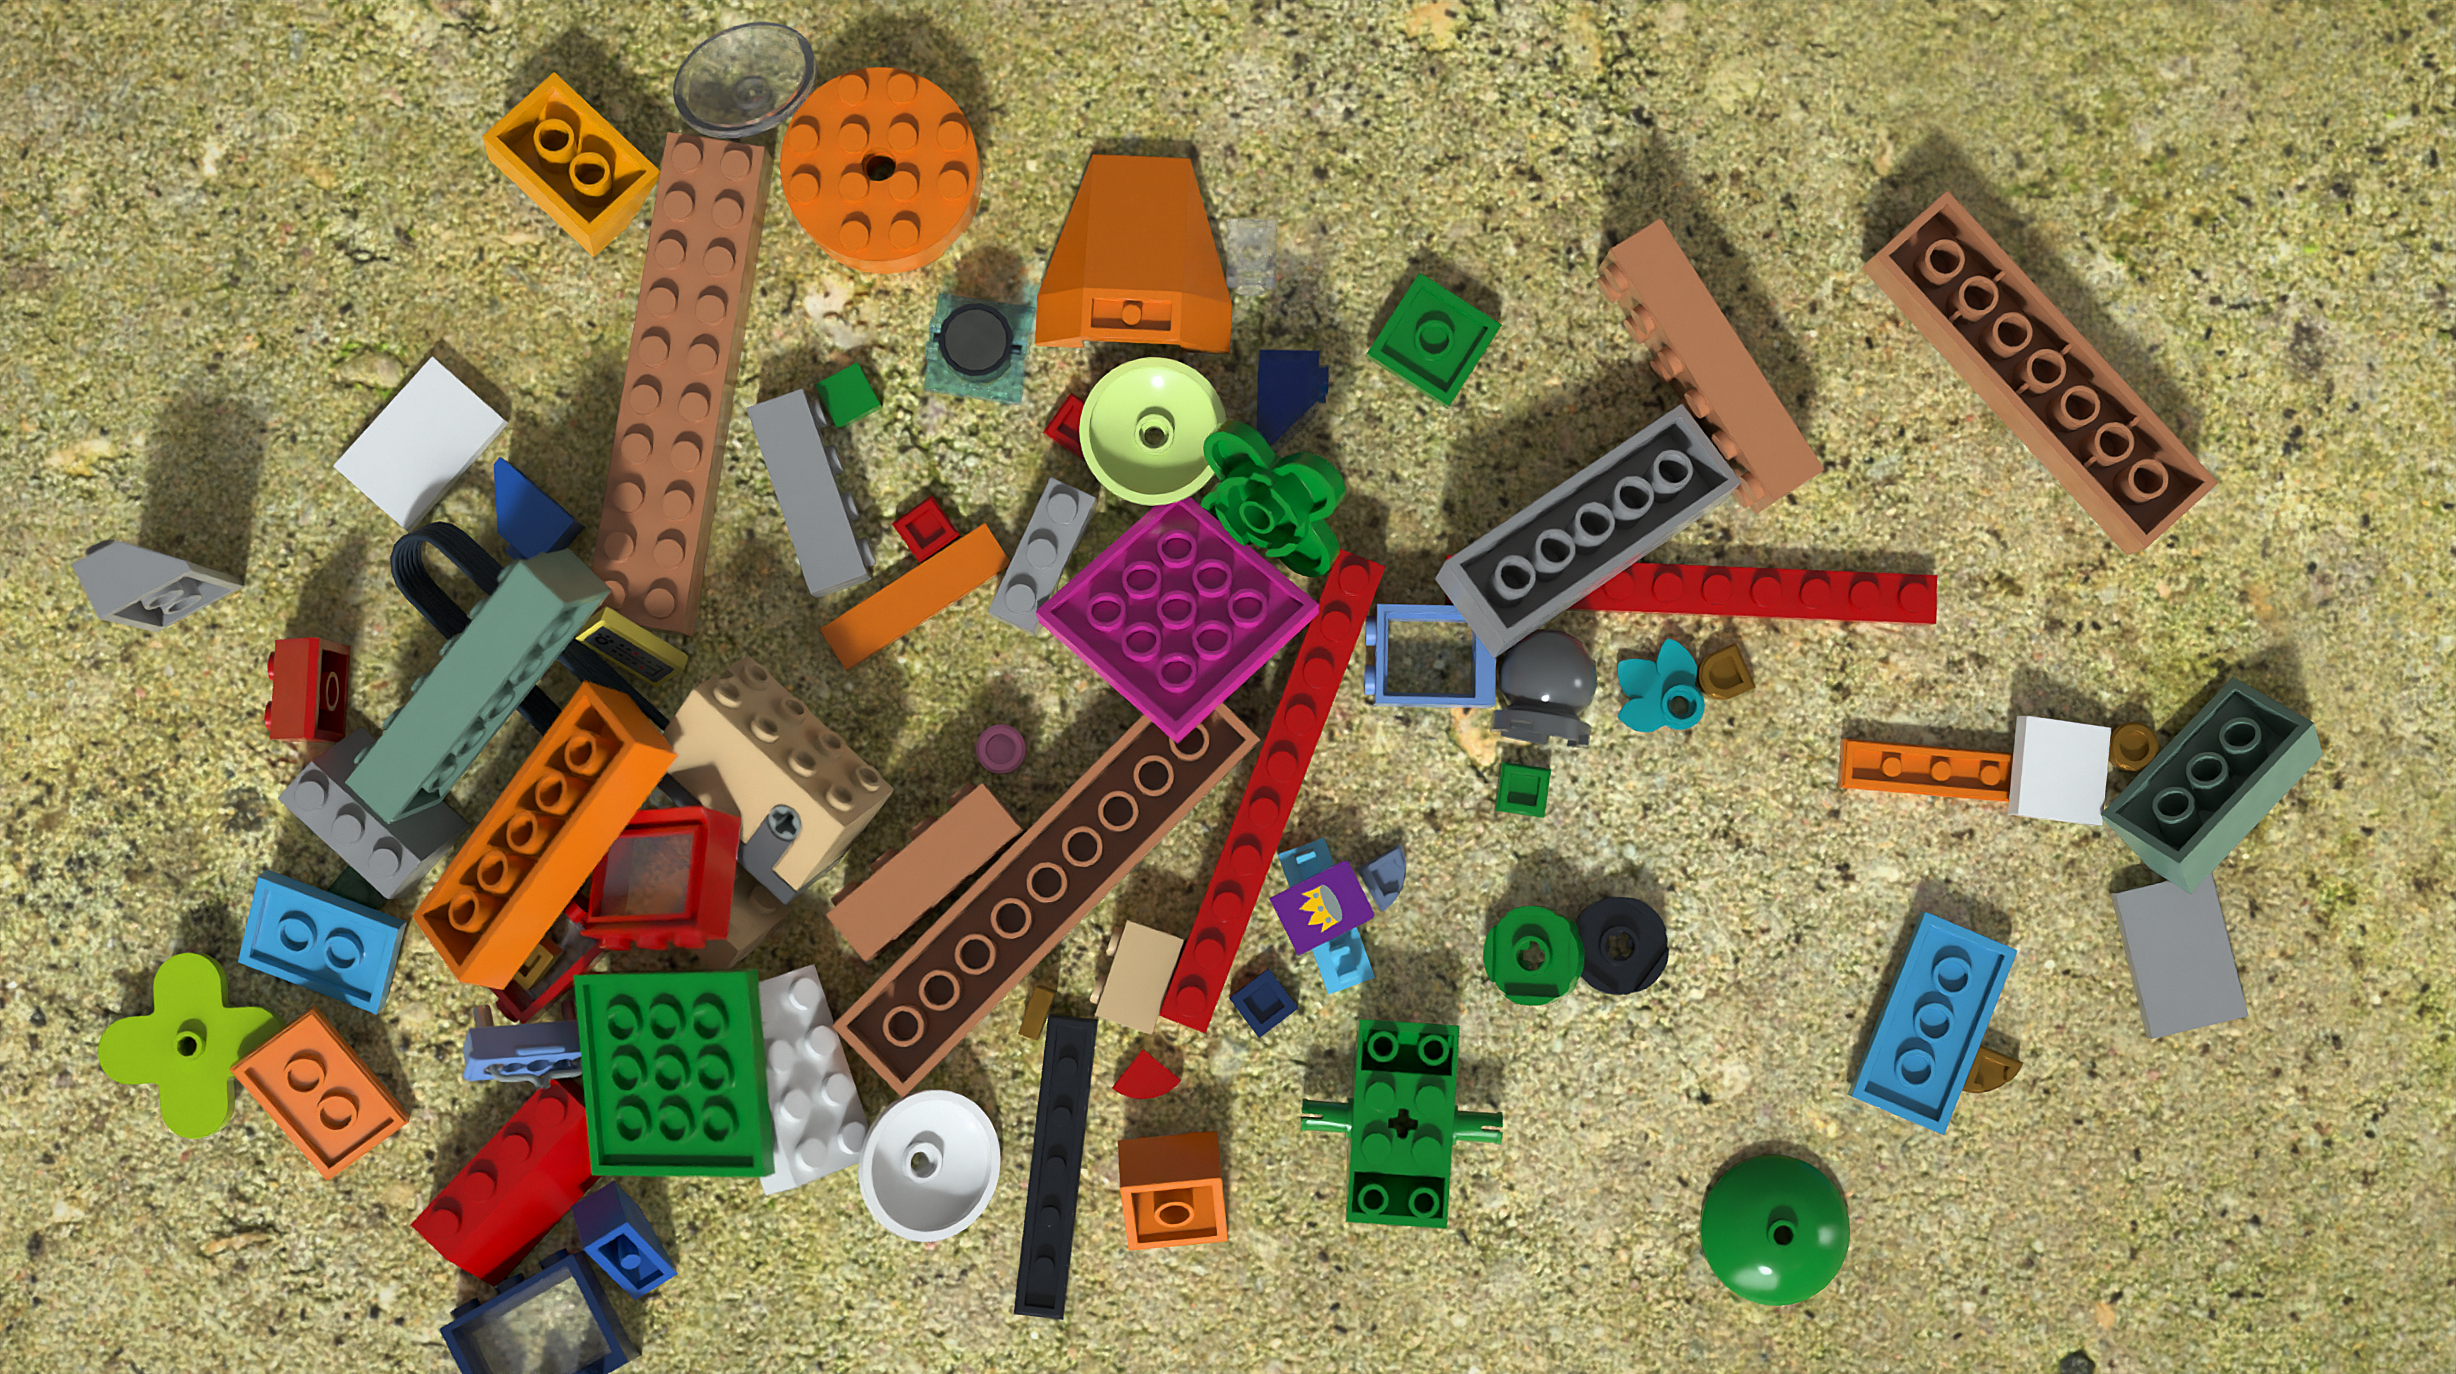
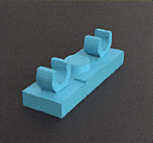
[1278,838,1375,995]

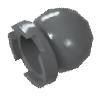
[1490,629,1598,748]

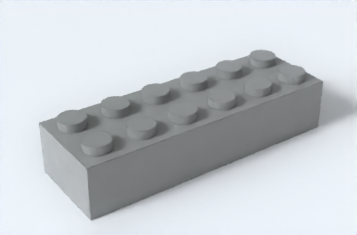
[1435,404,1742,659]

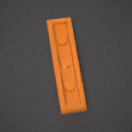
[819,523,1011,671]
[1837,738,2013,803]

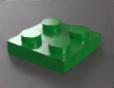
[1366,272,1502,409]

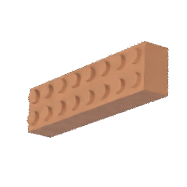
[1862,190,2219,555]

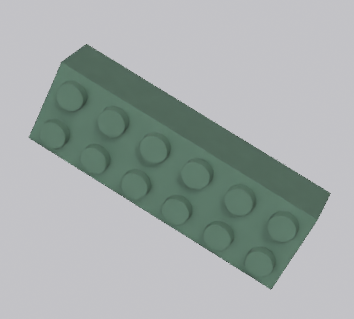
[345,548,611,824]

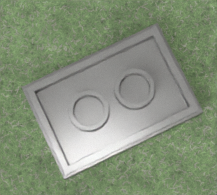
[2110,872,2248,1039]

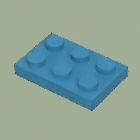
[238,869,407,1014]

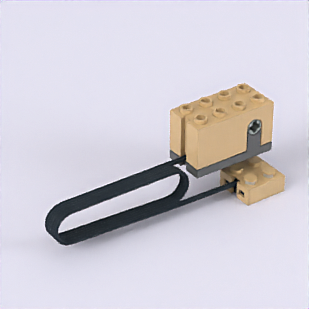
[390,521,895,969]

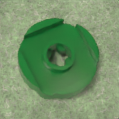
[1483,906,1585,1006]

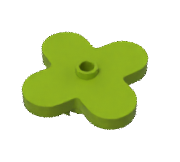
[98,952,286,1139]

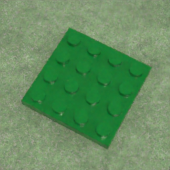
[573,968,775,1178]

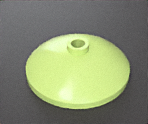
[1079,357,1227,506]

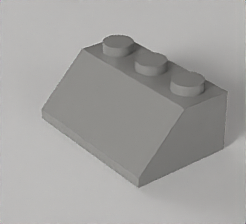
[71,539,244,632]
[277,727,472,899]

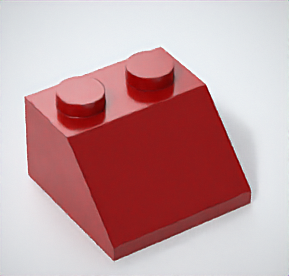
[264,637,351,743]

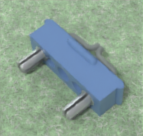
[462,998,582,1089]

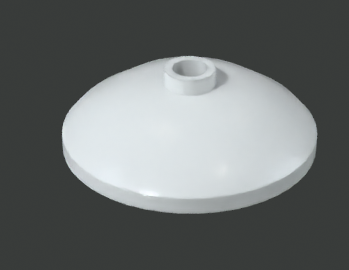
[858,1089,1001,1242]

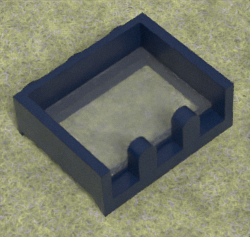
[439,1248,641,1374]

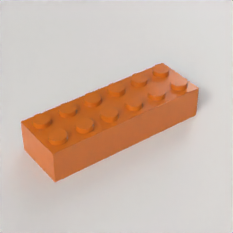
[412,681,678,990]

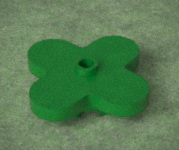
[1201,420,1346,577]

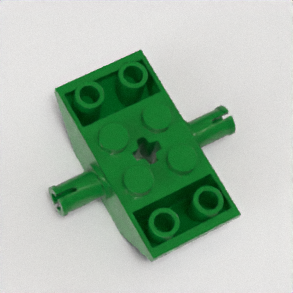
[1300,1018,1503,1229]

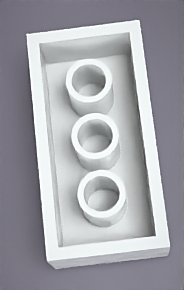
[759,964,869,1196]

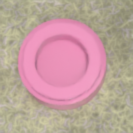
[976,724,1027,774]

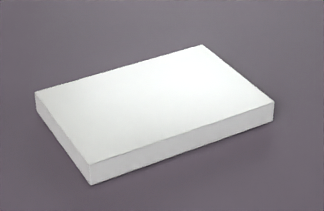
[333,357,509,532]

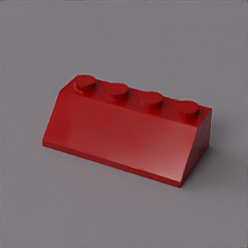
[410,1077,602,1287]

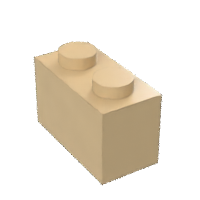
[1090,920,1185,1035]

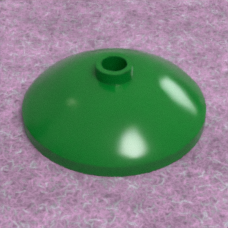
[1699,1154,1850,1306]

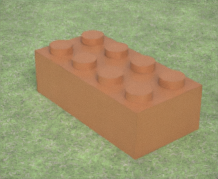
[826,782,1027,961]

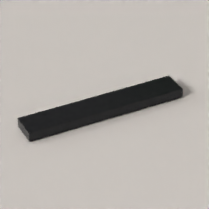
[1013,1014,1098,1320]

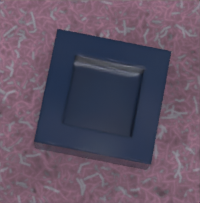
[1229,968,1298,1038]

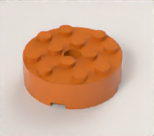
[780,67,982,274]

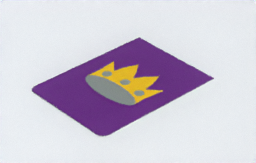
[1269,861,1375,956]

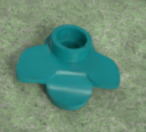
[1617,638,1705,733]

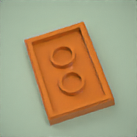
[229,1004,410,1181]

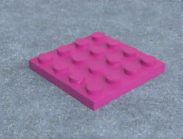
[1035,497,1319,743]

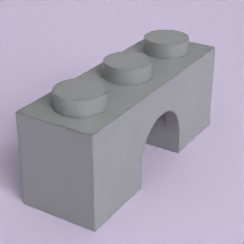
[988,477,1098,638]

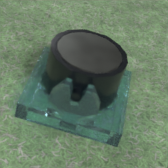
[923,293,1036,406]

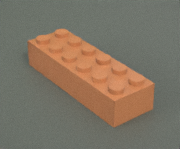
[1597,218,1825,515]

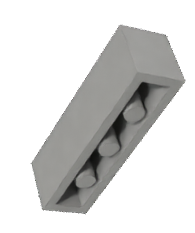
[746,388,876,599]

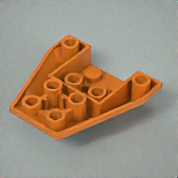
[1035,154,1232,354]

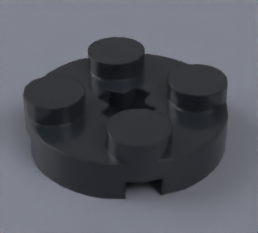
[1574,896,1669,995]

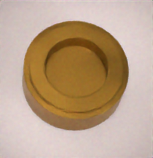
[2108,722,2159,772]

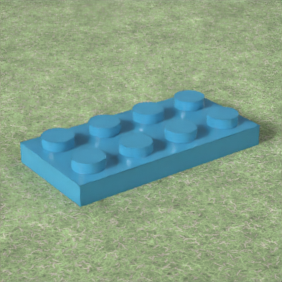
[1847,911,2018,1135]

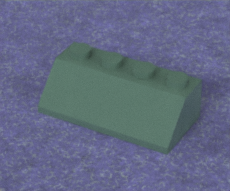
[2101,677,2323,894]

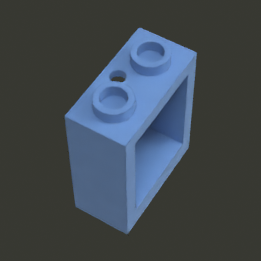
[1364,604,1496,709]

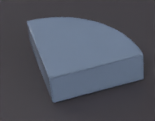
[1356,844,1406,912]

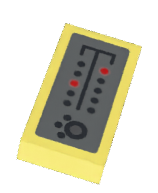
[575,606,688,688]

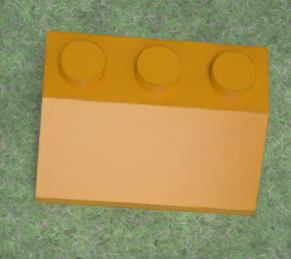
[482,72,660,258]

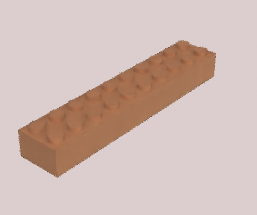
[590,131,774,637]
[832,702,1260,1098]

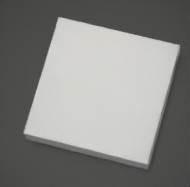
[2008,716,2111,826]

